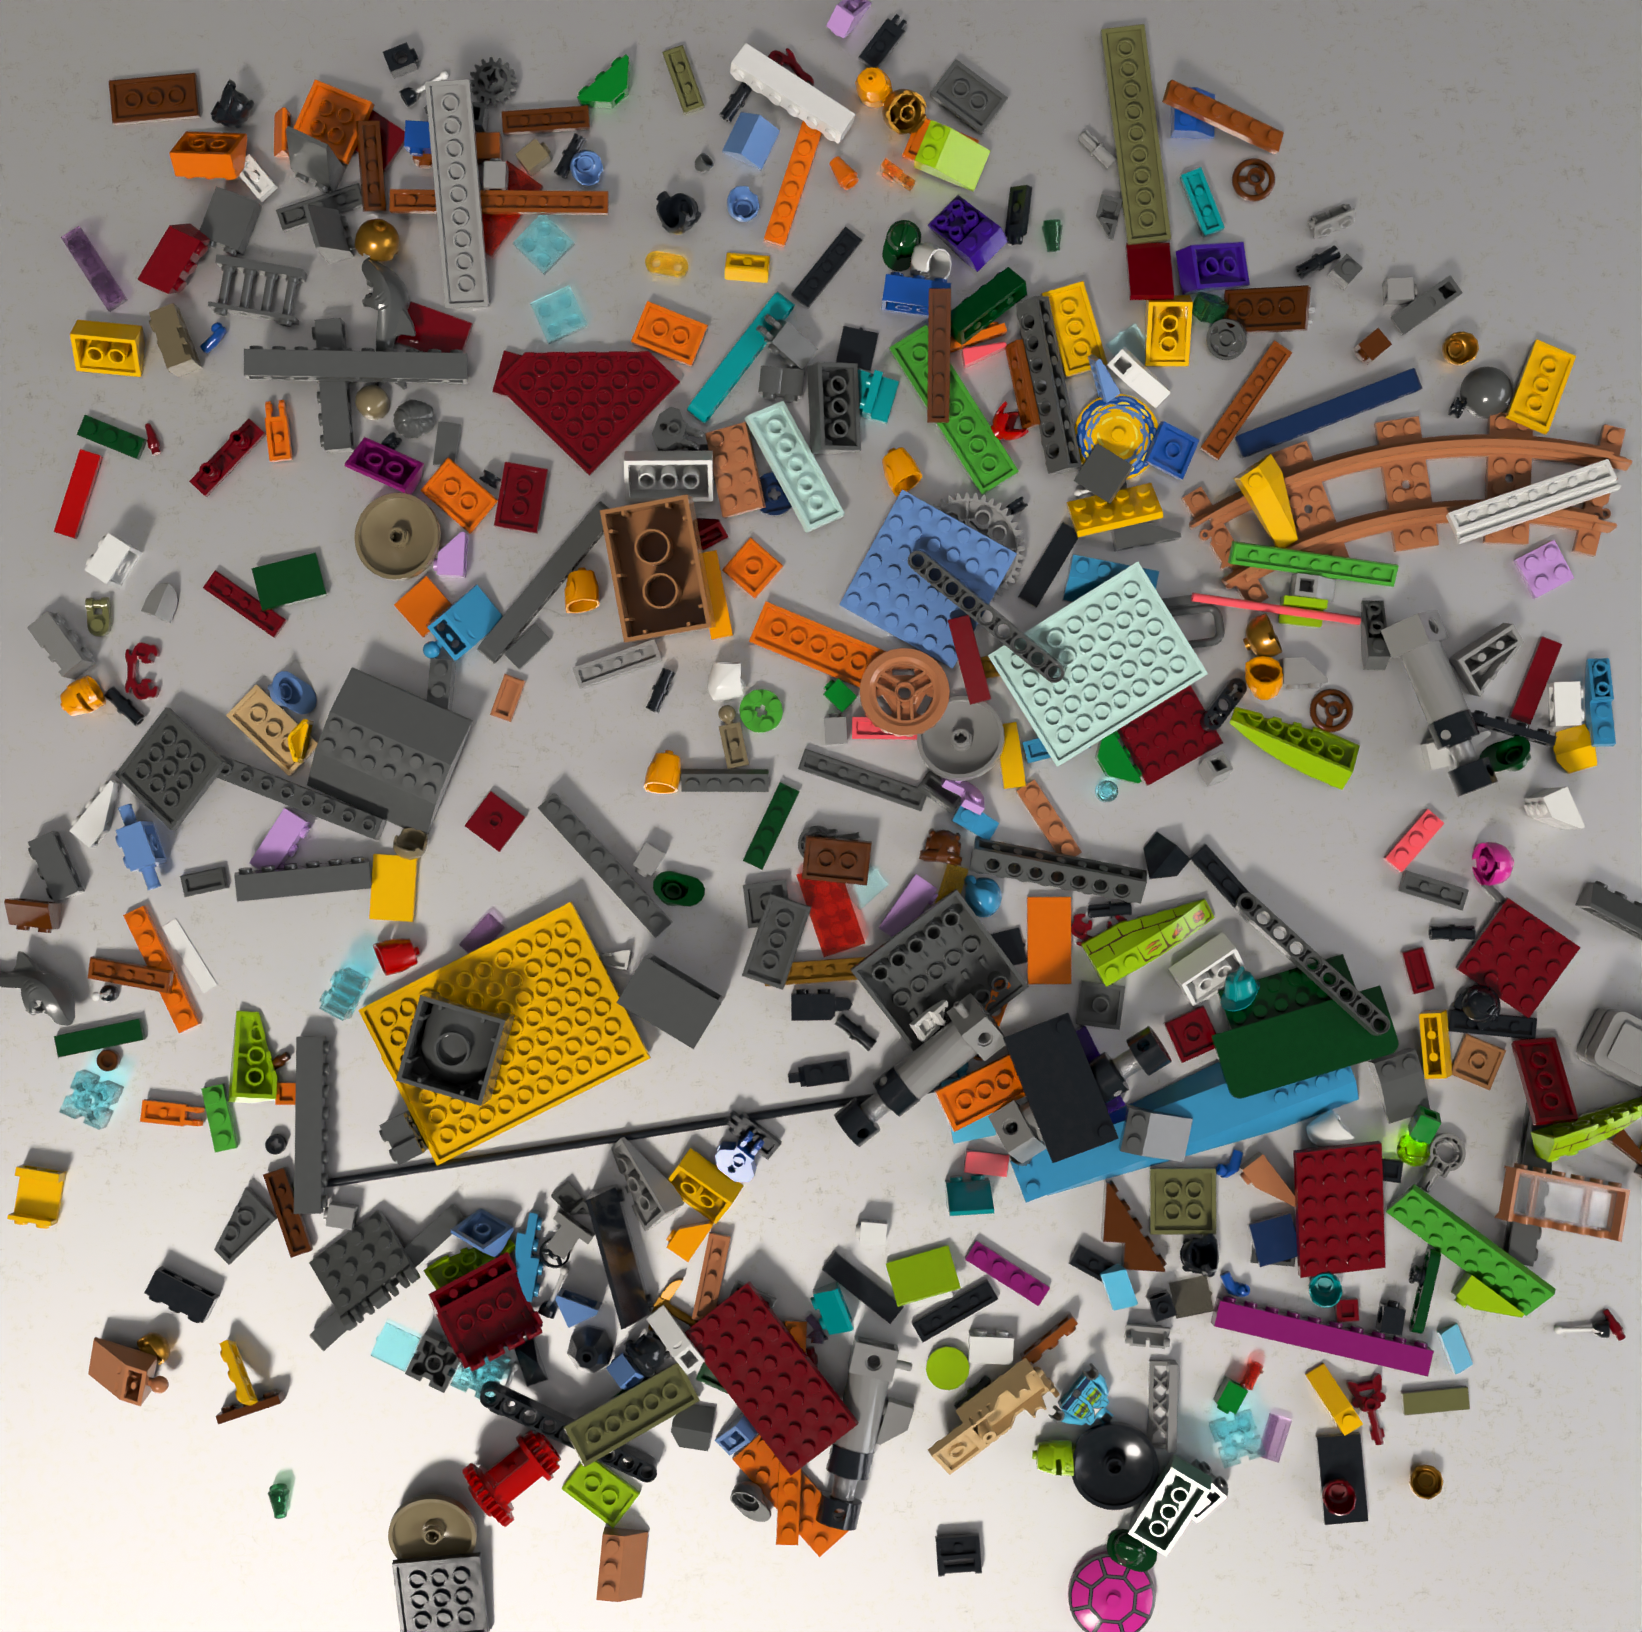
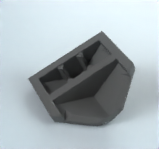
[671,1404,715,1452]

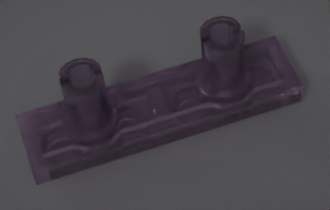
[61,226,128,312]

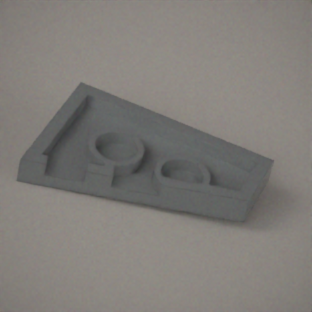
[214,1187,277,1265]

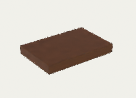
[802,835,872,886]

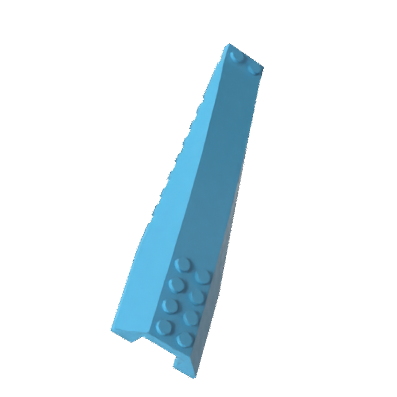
[1010,1062,1359,1203]

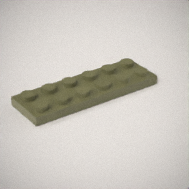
[563,1362,700,1467]

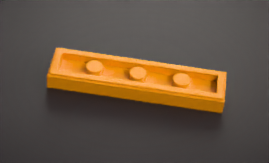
[703,550,733,640]

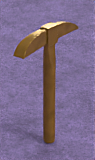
[648,1278,698,1330]

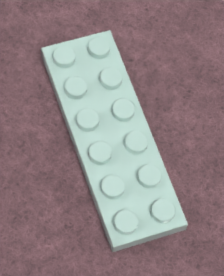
[745,401,845,533]

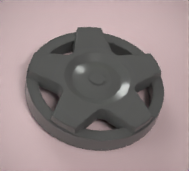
[1206,318,1247,360]

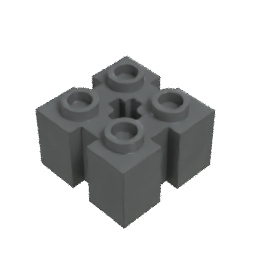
[379,1110,428,1165]
[405,1329,460,1393]

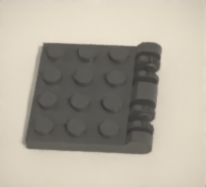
[309,1210,420,1331]

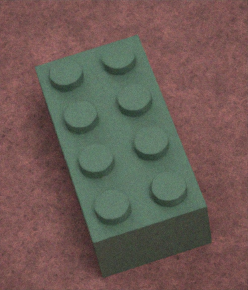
[1128,1455,1213,1557]

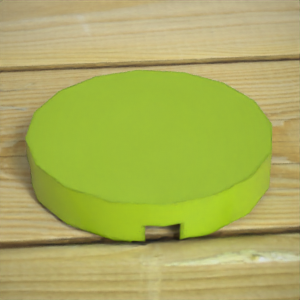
[926,1345,969,1390]

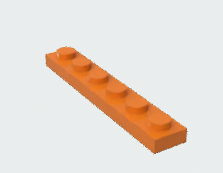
[764,121,822,247]
[123,906,201,1033]

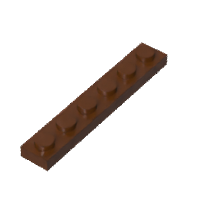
[927,288,951,423]

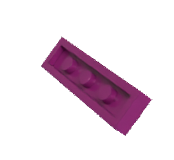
[965,1240,1050,1306]

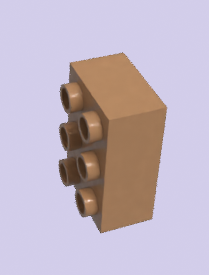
[600,494,716,643]

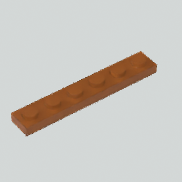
[1162,79,1284,155]
[1200,340,1292,461]

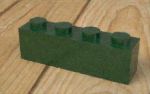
[950,267,1027,345]

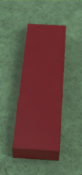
[203,570,288,638]
[948,615,991,705]
[1508,636,1562,725]

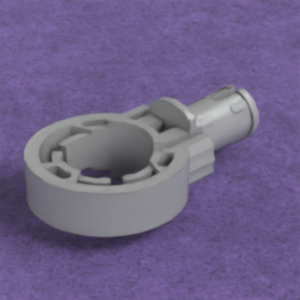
[1417,1134,1466,1193]

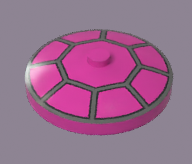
[1067,1551,1156,1632]

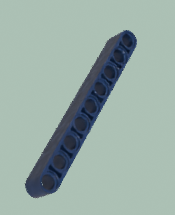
[1235,368,1423,458]

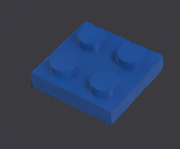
[1143,421,1200,480]

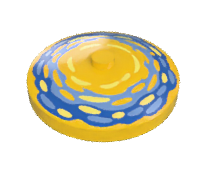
[1074,394,1158,480]

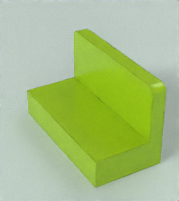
[1278,595,1328,628]

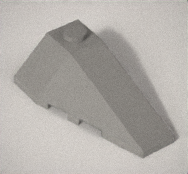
[611,1137,684,1231]

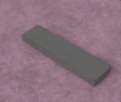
[276,183,362,232]

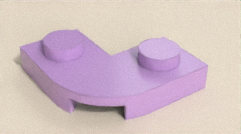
[941,777,985,815]

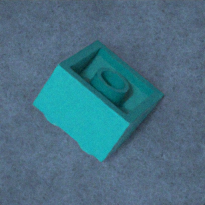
[811,1281,854,1335]

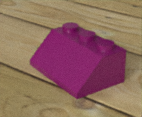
[345,437,424,495]

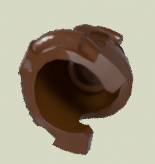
[919,828,962,867]

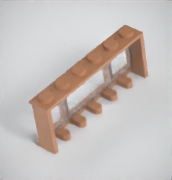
[1494,1163,1630,1242]

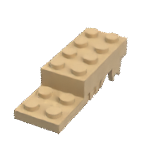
[928,1358,1060,1475]

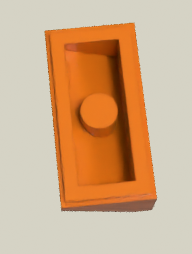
[274,107,291,157]

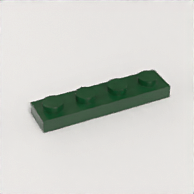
[743,782,800,870]

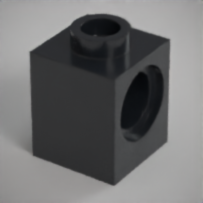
[383,42,419,79]
[1146,1290,1177,1322]
[1375,1300,1406,1336]

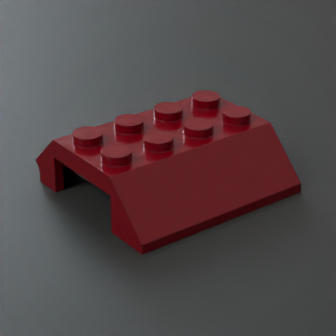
[428,1252,543,1372]

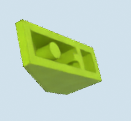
[1451,1272,1525,1318]

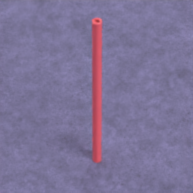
[1191,593,1361,625]

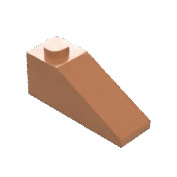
[1239,1152,1295,1207]

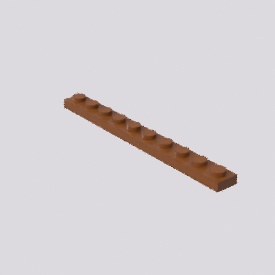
[389,189,609,215]

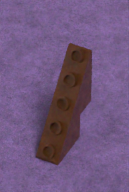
[1101,1180,1167,1272]

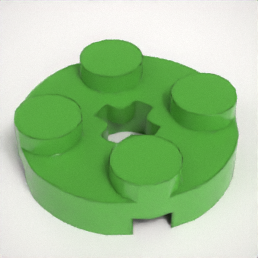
[739,689,783,733]

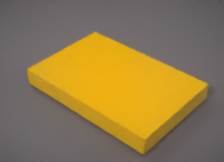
[369,854,418,922]

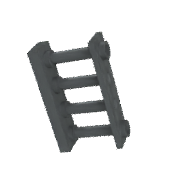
[208,254,307,327]

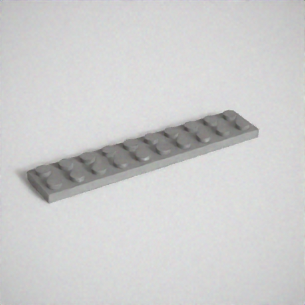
[425,79,490,308]

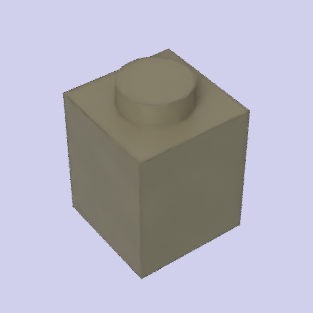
[515,138,551,177]

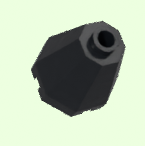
[567,1325,614,1373]

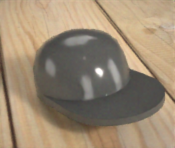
[730,1481,771,1522]

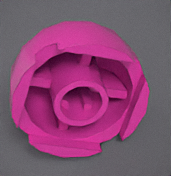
[1472,842,1514,886]

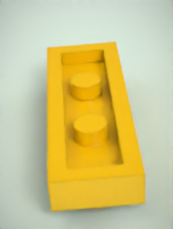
[219,1340,258,1406]

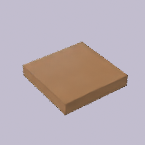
[1452,1033,1506,1090]

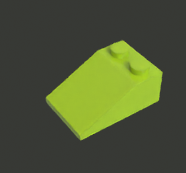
[914,120,990,192]

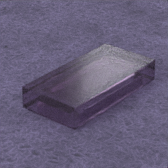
[459,913,505,954]
[1257,1413,1292,1463]

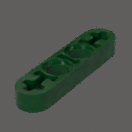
[1409,1248,1441,1334]

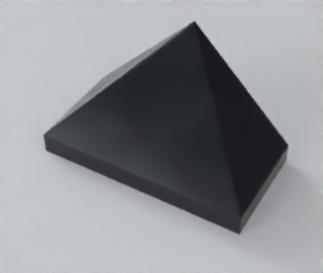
[514,1338,548,1387]

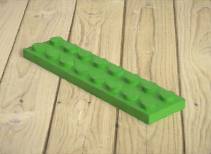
[889,325,1019,496]
[1386,1184,1556,1316]

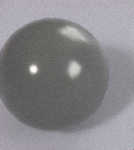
[1460,367,1513,419]

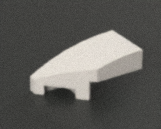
[909,1000,948,1042]

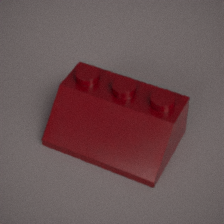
[138,223,211,294]

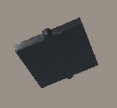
[836,326,878,371]
[990,927,1027,966]

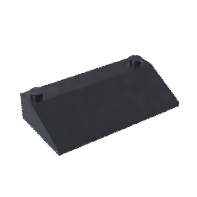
[1003,1013,1119,1163]
[586,1184,654,1330]

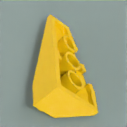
[1233,454,1298,548]

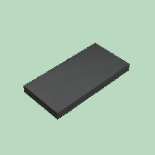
[742,893,811,990]

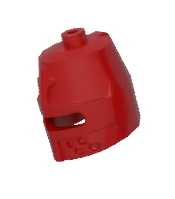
[373,938,420,976]

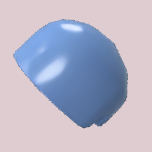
[570,149,603,186]
[727,186,760,222]

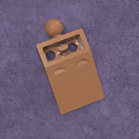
[88,1337,169,1406]

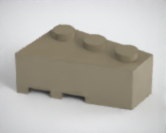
[149,303,202,377]

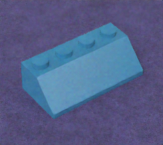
[1063,555,1159,602]

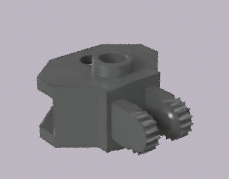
[652,407,705,451]

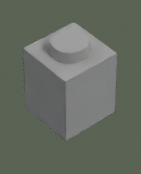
[483,158,509,190]
[1382,277,1417,305]
[824,713,847,745]
[1197,751,1233,787]
[633,843,666,878]
[323,1201,359,1230]

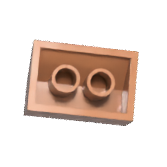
[596,1527,648,1602]

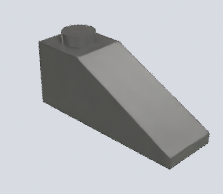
[1111,522,1181,552]

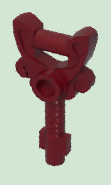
[1346,1373,1386,1445]

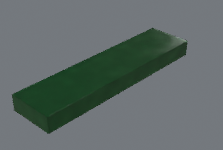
[54,1018,145,1058]

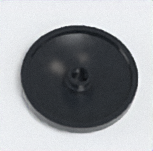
[1072,1422,1159,1510]

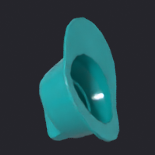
[1220,966,1260,1011]

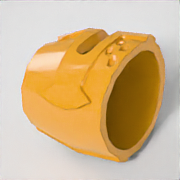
[855,67,893,108]
[882,447,922,497]
[564,567,600,613]
[1245,656,1283,700]
[60,675,106,716]
[644,750,681,794]

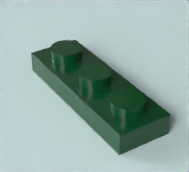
[77,415,147,460]

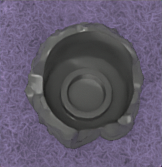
[393,399,435,438]

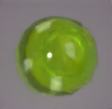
[1396,1134,1430,1167]

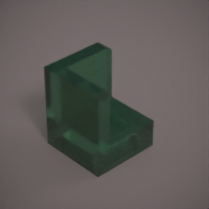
[1192,292,1229,324]

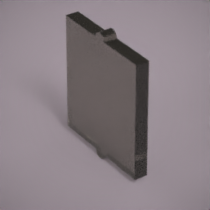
[1169,1276,1214,1319]

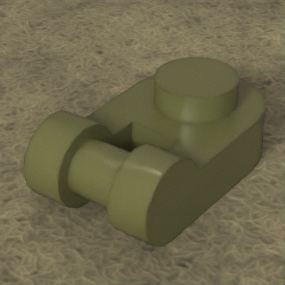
[85,597,112,637]

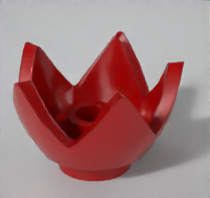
[991,401,1029,441]

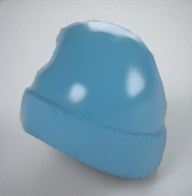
[964,875,1002,918]

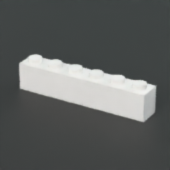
[730,43,855,144]

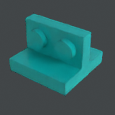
[858,369,899,424]

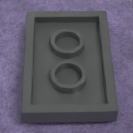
[930,59,1008,135]

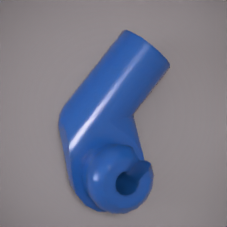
[200,322,226,354]
[1220,1271,1250,1298]

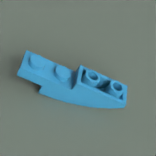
[1585,658,1616,747]
[515,1209,544,1302]

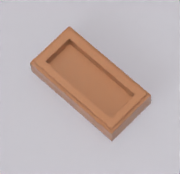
[490,674,526,722]

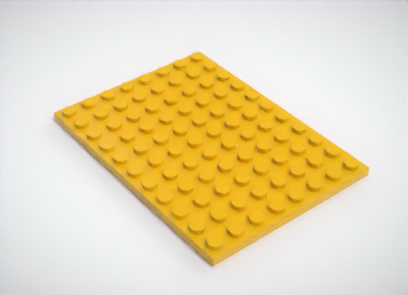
[358,901,651,1166]

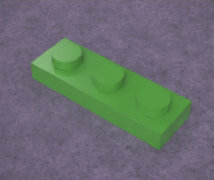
[201,1083,238,1153]

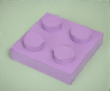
[1514,540,1574,599]

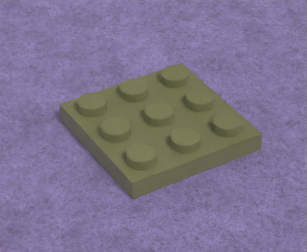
[1149,1168,1216,1235]

